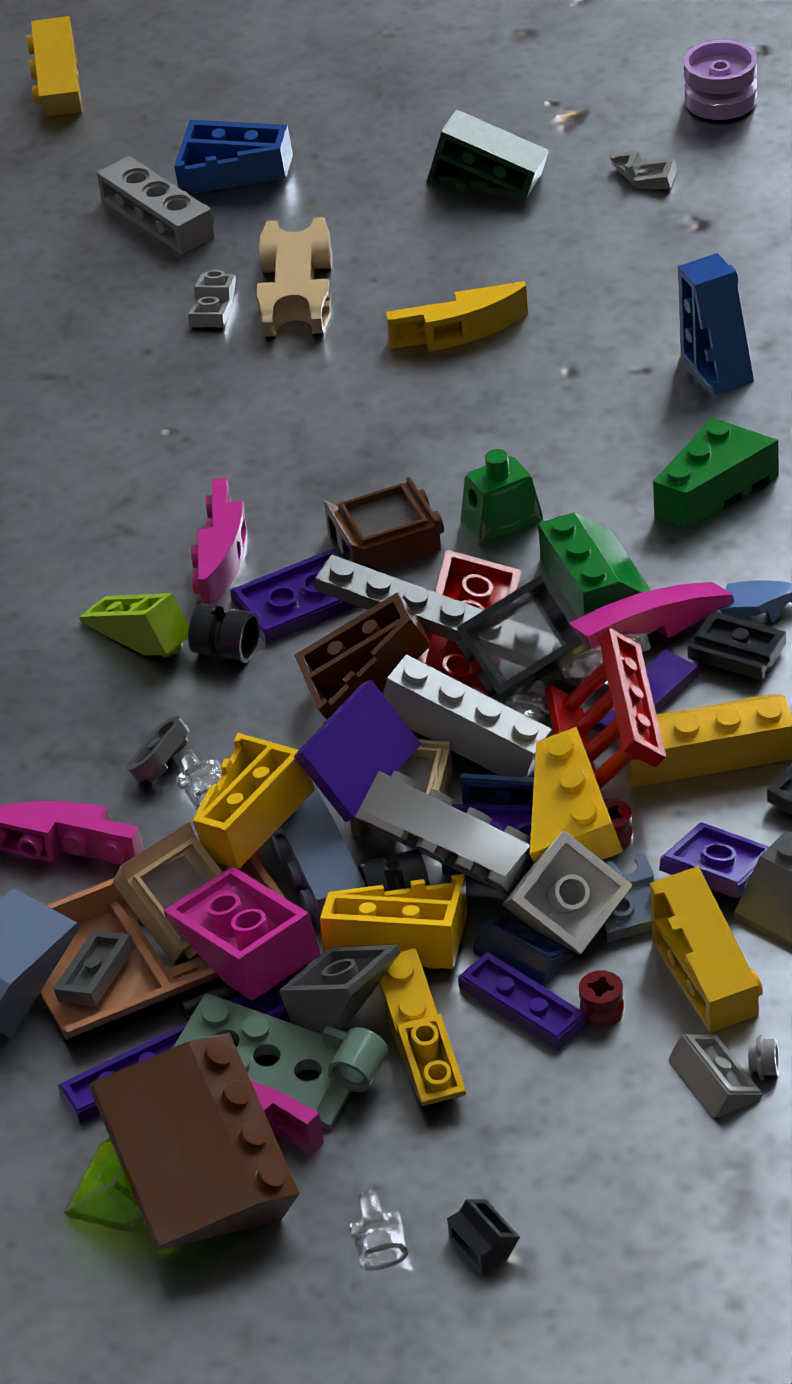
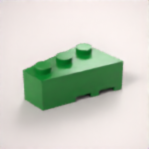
[653,417,779,529]

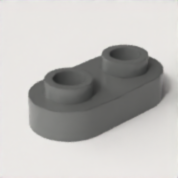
[126,716,190,782]

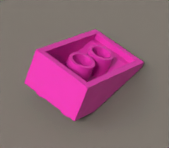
[163,866,321,1001]

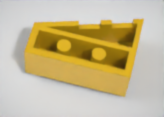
[530,727,623,863]
[193,733,315,869]
[320,874,467,969]

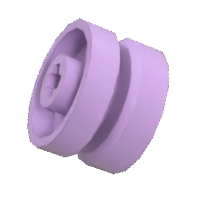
[684,40,757,120]

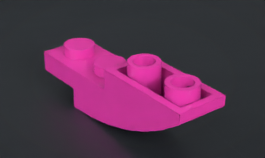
[191,478,247,605]
[0,801,143,865]

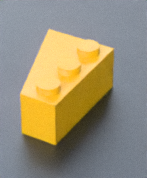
[26,16,82,117]
[650,866,763,1033]

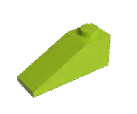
[79,593,189,657]

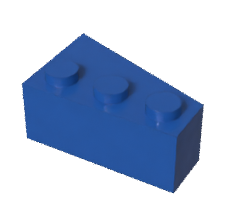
[174,120,293,194]
[678,253,754,394]

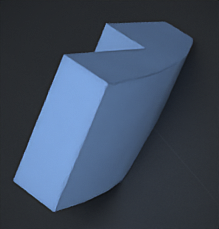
[720,580,792,623]

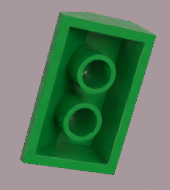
[538,512,651,618]

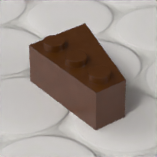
[294,592,431,720]

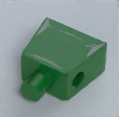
[460,449,543,545]

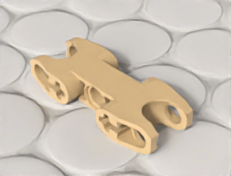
[256,217,332,337]

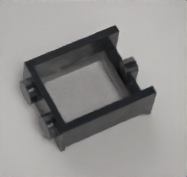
[456,575,587,703]

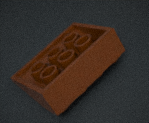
[89,1033,300,1251]

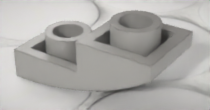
[188,270,236,327]

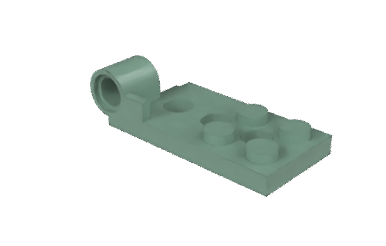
[173,993,389,1130]

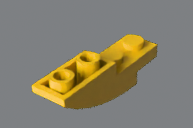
[386,281,528,352]
[379,948,466,1106]

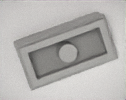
[669,1034,763,1118]

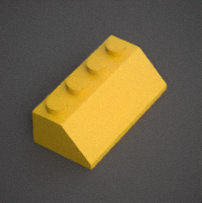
[617,693,792,788]

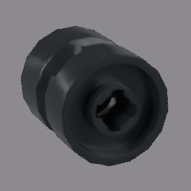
[188,602,260,663]
[358,848,430,892]

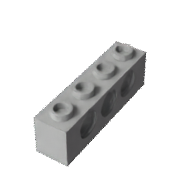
[97,156,215,255]

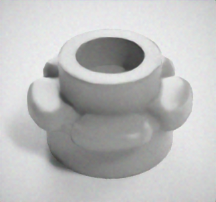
[748,1035,779,1081]

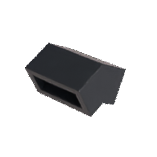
[447,1199,520,1274]

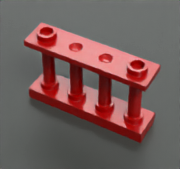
[545,628,666,790]

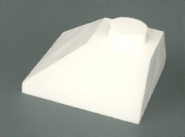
[502,830,633,954]

